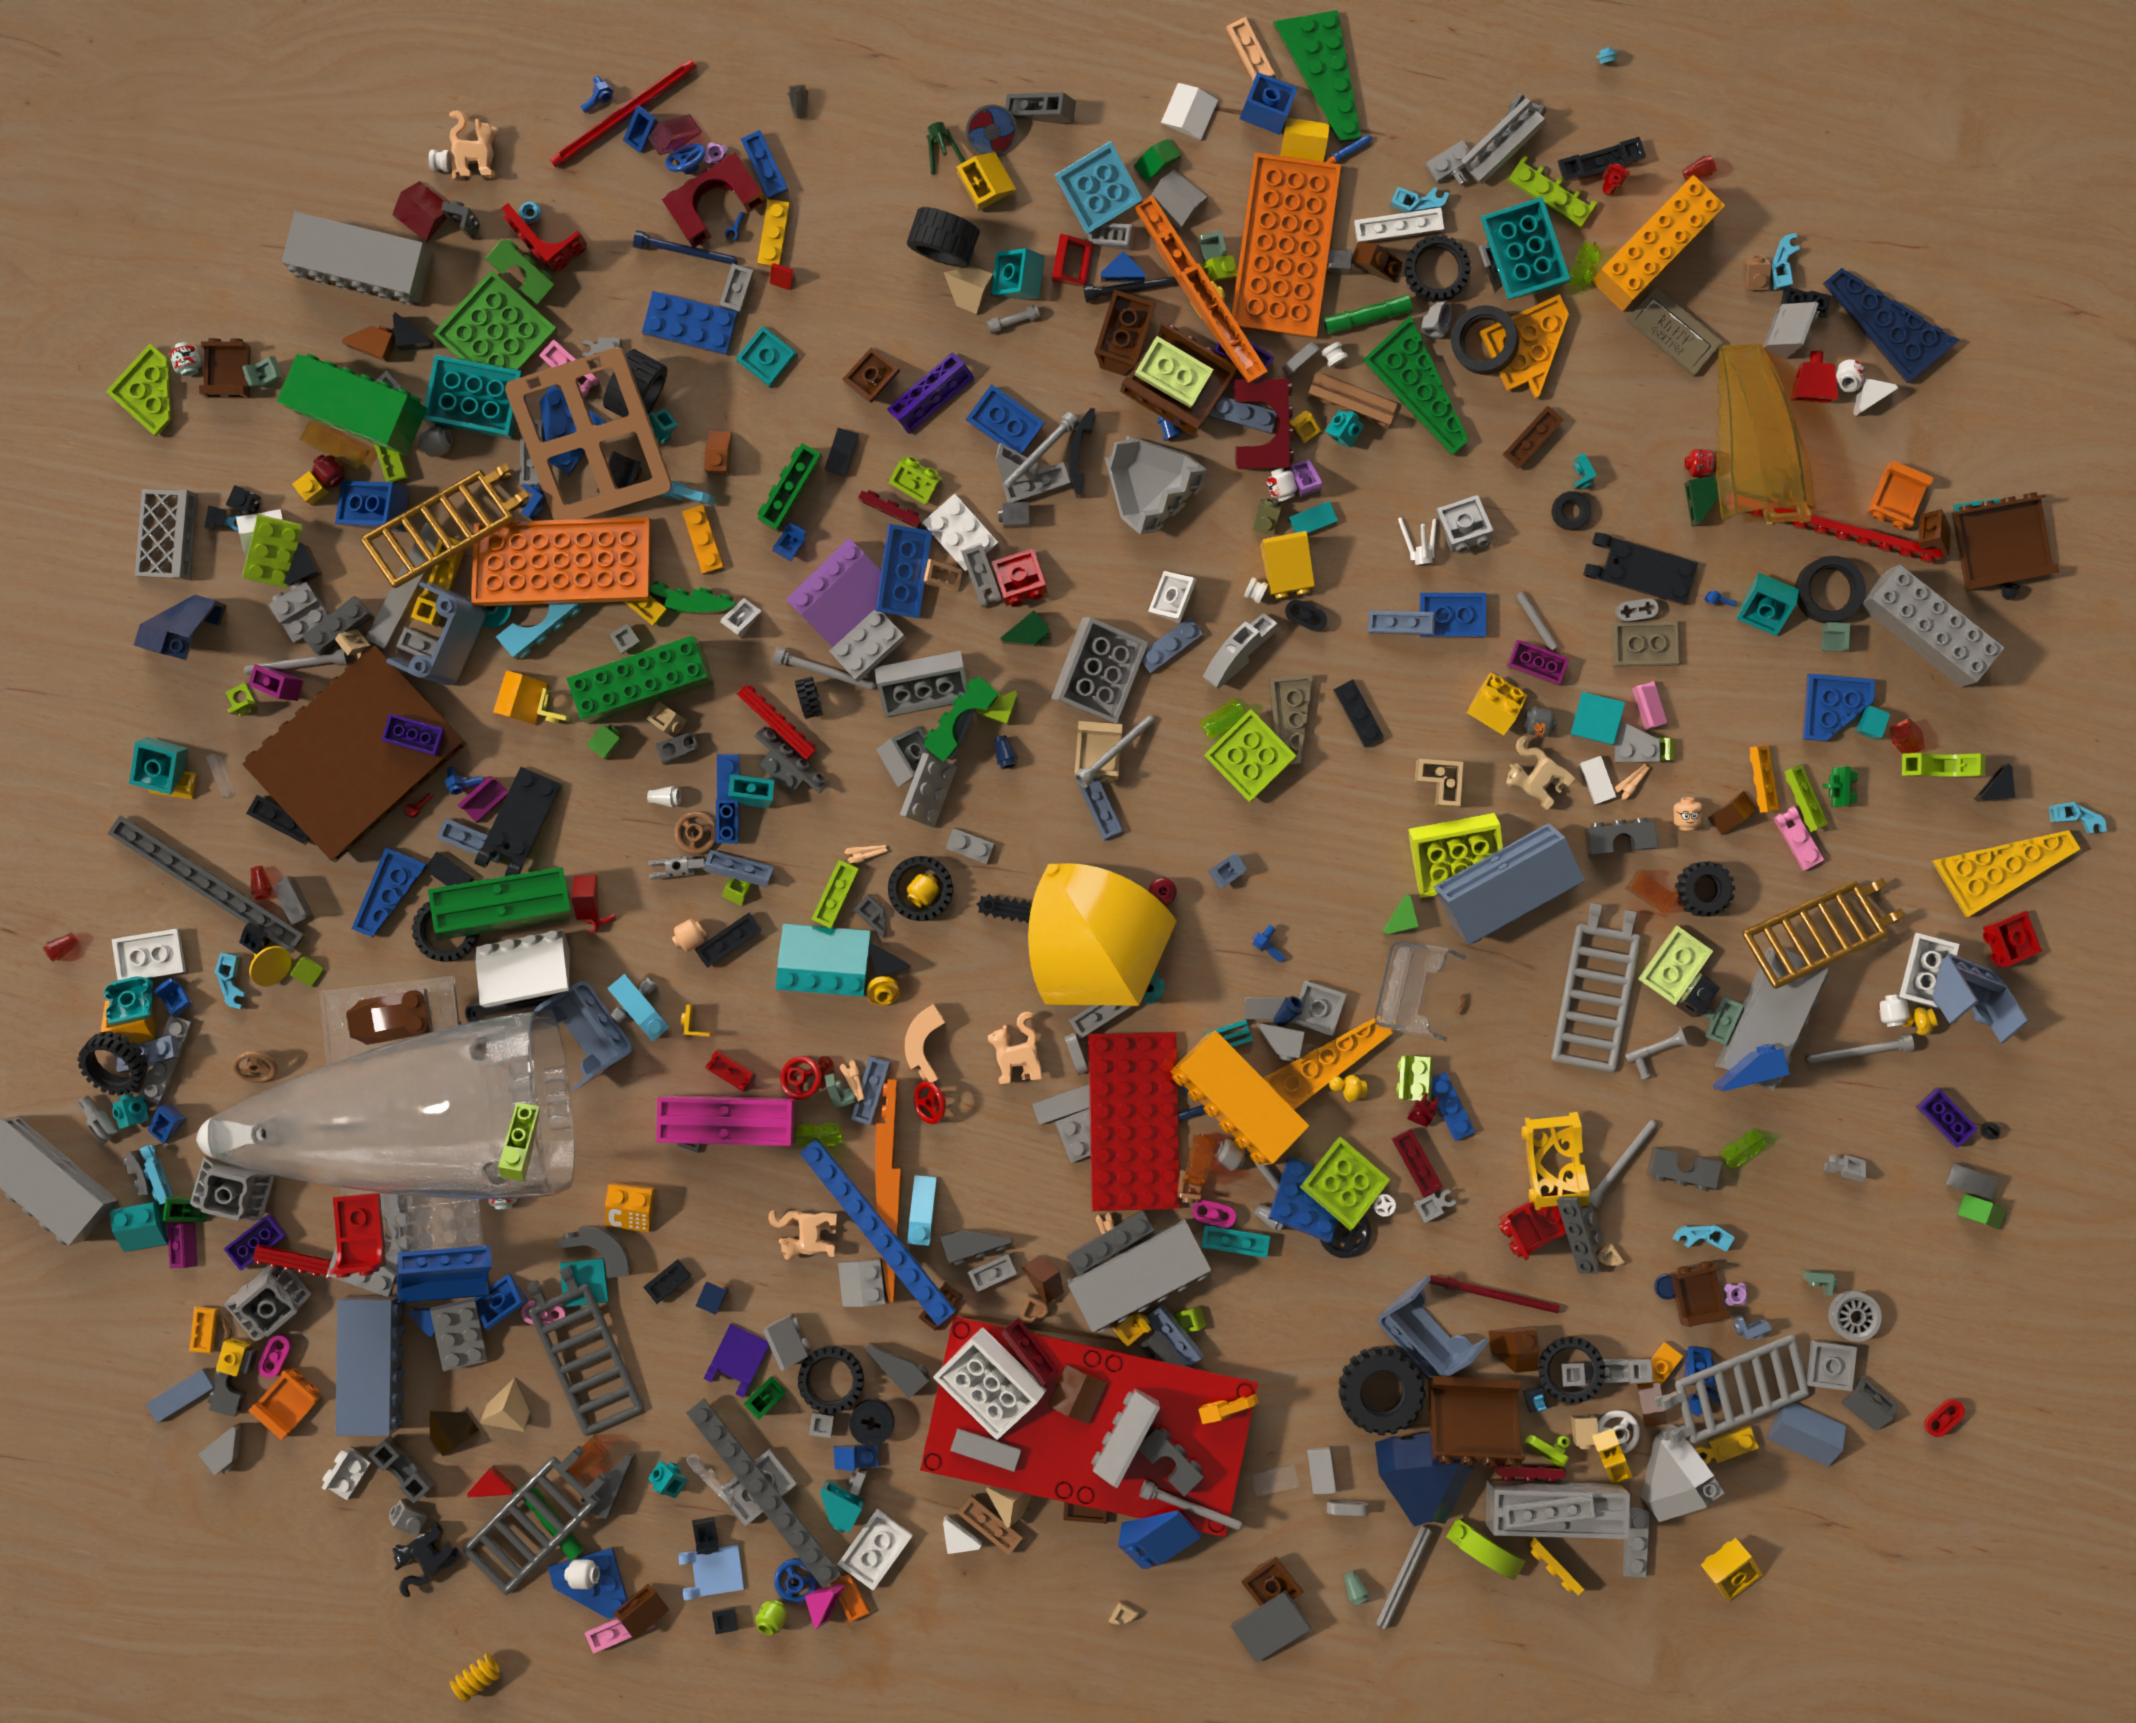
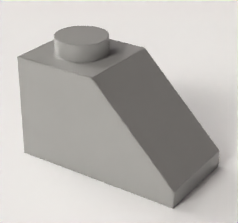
[198,1423,242,1475]

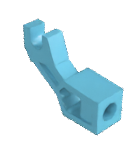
[1390,187,1449,213]
[1770,233,1800,291]
[659,481,716,506]
[2048,802,2107,834]
[214,953,247,1009]
[1672,1225,1735,1252]

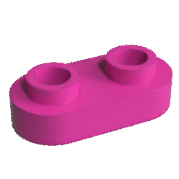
[1192,1199,1236,1228]
[258,1334,292,1378]

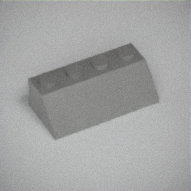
[874,650,968,717]
[1091,1388,1160,1488]

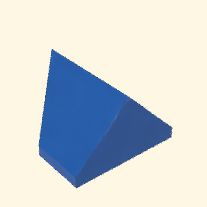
[1683,1346,1717,1388]

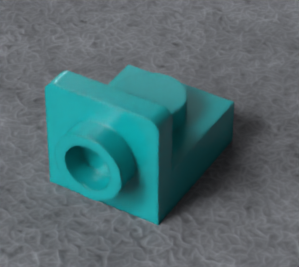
[1573,453,1597,489]

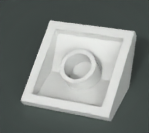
[1161,83,1218,141]

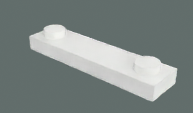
[1354,208,1444,243]

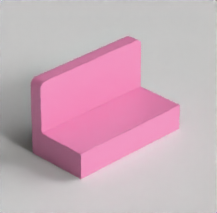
[1632,681,1668,730]

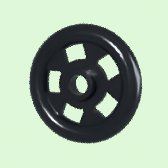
[1320,1214,1371,1258]

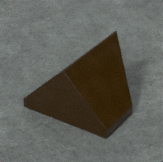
[430,1411,479,1457]

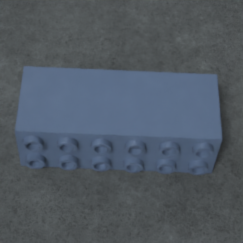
[1434,823,1585,945]
[336,1295,405,1436]

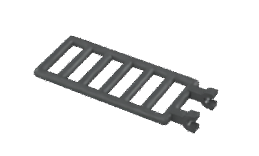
[527,1265,644,1436]
[462,1446,610,1595]

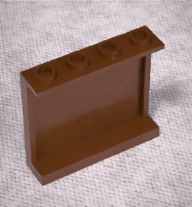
[1120,322,1237,437]
[1952,492,2059,590]
[1428,1376,1526,1468]

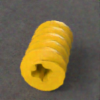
[450,1653,500,1702]

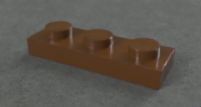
[1502,405,1563,469]

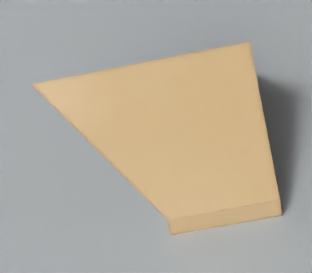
[944,266,993,315]
[480,1378,530,1432]
[986,1486,1032,1528]

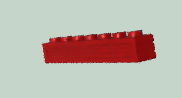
[737,685,816,761]
[253,1244,333,1279]

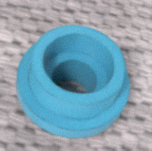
[1596,47,1618,64]
[519,201,541,224]

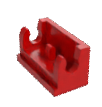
[705,1050,755,1092]

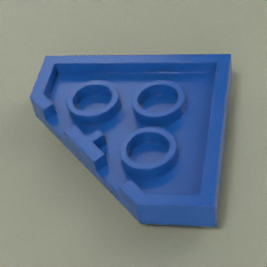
[539,385,606,476]
[1802,674,1875,742]
[1268,1156,1337,1243]
[548,1547,628,1619]

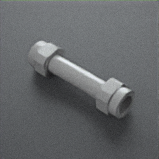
[987,305,1040,334]
[611,977,657,1023]

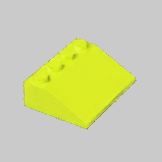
[1408,813,1503,898]

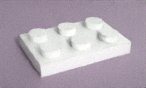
[922,494,998,572]
[112,929,186,980]
[837,1509,913,1590]

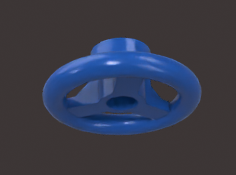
[665,143,706,175]
[774,1558,818,1603]

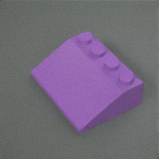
[786,538,881,647]

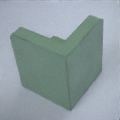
[1199,231,1227,262]
[1821,622,1850,652]

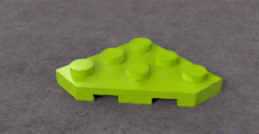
[106,344,171,437]

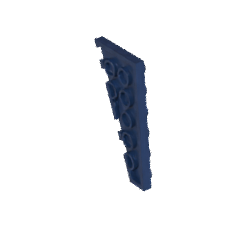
[1823,268,1959,383]

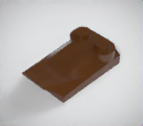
[1094,290,1156,376]
[346,988,434,1045]

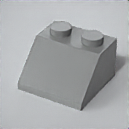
[876,726,938,787]
[1257,1023,1304,1061]
[838,1257,887,1307]
[763,1314,811,1371]

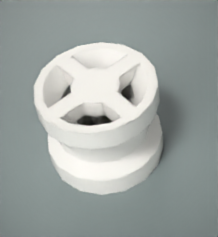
[429,149,451,172]
[1321,341,1348,368]
[1243,577,1268,604]
[1372,1193,1396,1217]

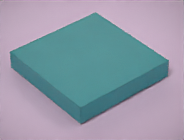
[735,326,797,387]
[1571,692,1625,746]
[559,1258,609,1307]

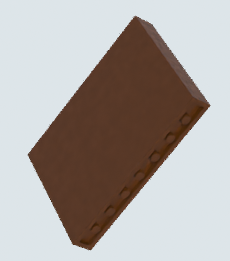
[242,645,467,863]

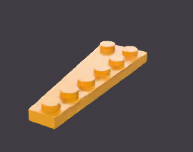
[1263,1015,1392,1109]

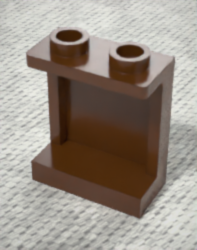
[199,338,251,398]
[1670,1261,1730,1327]

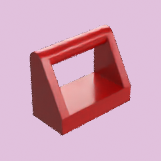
[1052,233,1094,287]

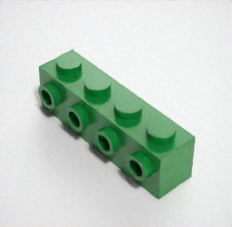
[757,443,823,533]

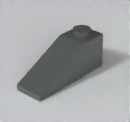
[1005,92,1076,123]
[865,1343,930,1399]
[581,1452,635,1519]

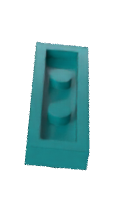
[1201,1225,1270,1258]

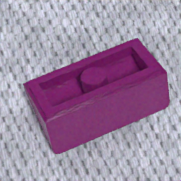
[167,1222,198,1268]

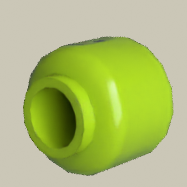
[755,1600,788,1635]

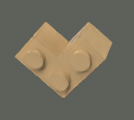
[1415,759,1463,807]

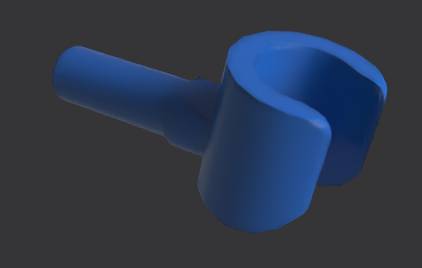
[725,212,745,241]
[1704,591,1737,607]

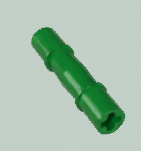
[1323,294,1412,335]
[516,1482,584,1561]

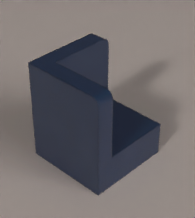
[696,1282,729,1315]

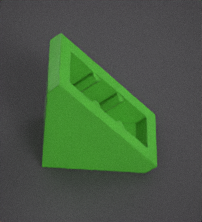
[1382,894,1418,934]
[1957,1194,2007,1230]

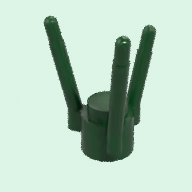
[926,122,965,175]

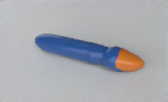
[1326,135,1372,164]

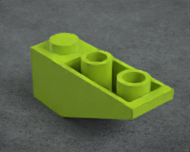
[498,1102,540,1182]

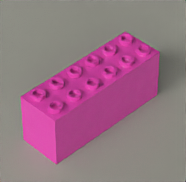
[656,1095,797,1146]

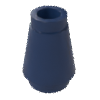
[994,735,1018,769]
[1273,996,1304,1027]

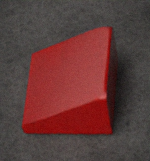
[770,263,795,290]

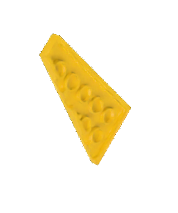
[1931,830,2080,917]

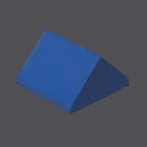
[475,1274,530,1331]

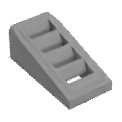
[1087,223,1136,250]

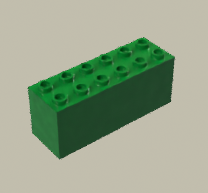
[276,353,428,456]
[566,635,713,724]
[427,867,570,941]

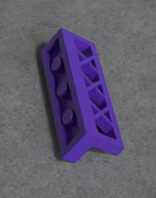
[887,352,975,434]

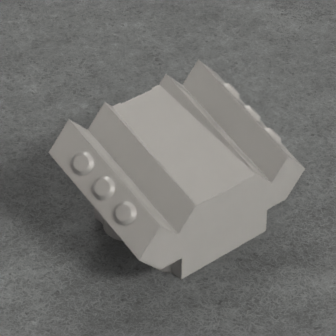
[190,1156,275,1221]
[224,1266,311,1341]

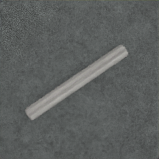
[1376,1525,1432,1630]

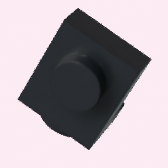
[692,1517,719,1555]

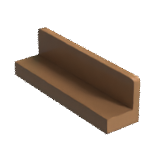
[1307,373,1397,429]

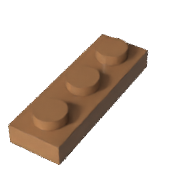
[957,1494,1023,1555]

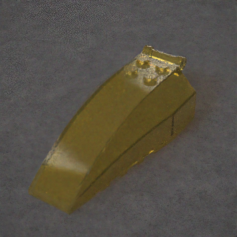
[1716,344,1816,525]

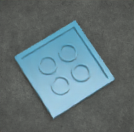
[1054,141,1143,234]

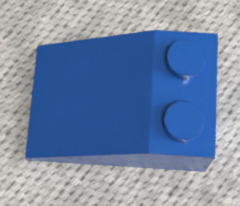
[335,481,410,532]
[1713,1044,1790,1091]
[1118,1511,1201,1569]

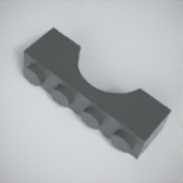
[1066,1210,1154,1275]

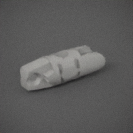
[648,855,705,880]

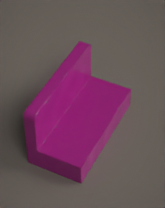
[458,776,508,823]

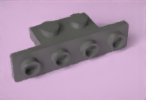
[754,727,830,794]
[1557,1197,1603,1274]

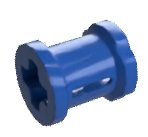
[1157,417,1182,441]

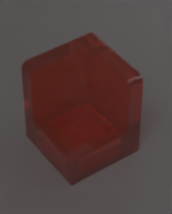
[1890,718,1925,754]

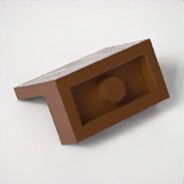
[1918,509,1951,557]
[613,1584,669,1639]

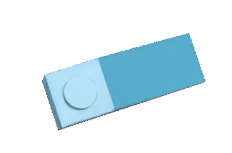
[608,974,670,1042]
[907,1175,937,1246]

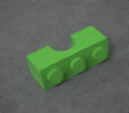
[484,239,554,304]

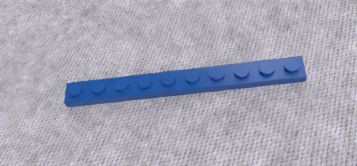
[799,1138,956,1326]

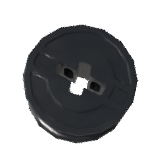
[849,1398,895,1446]

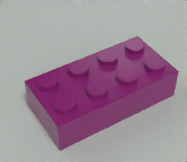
[1506,640,1569,686]

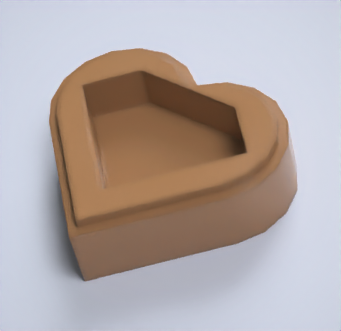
[1020,1295,1049,1323]

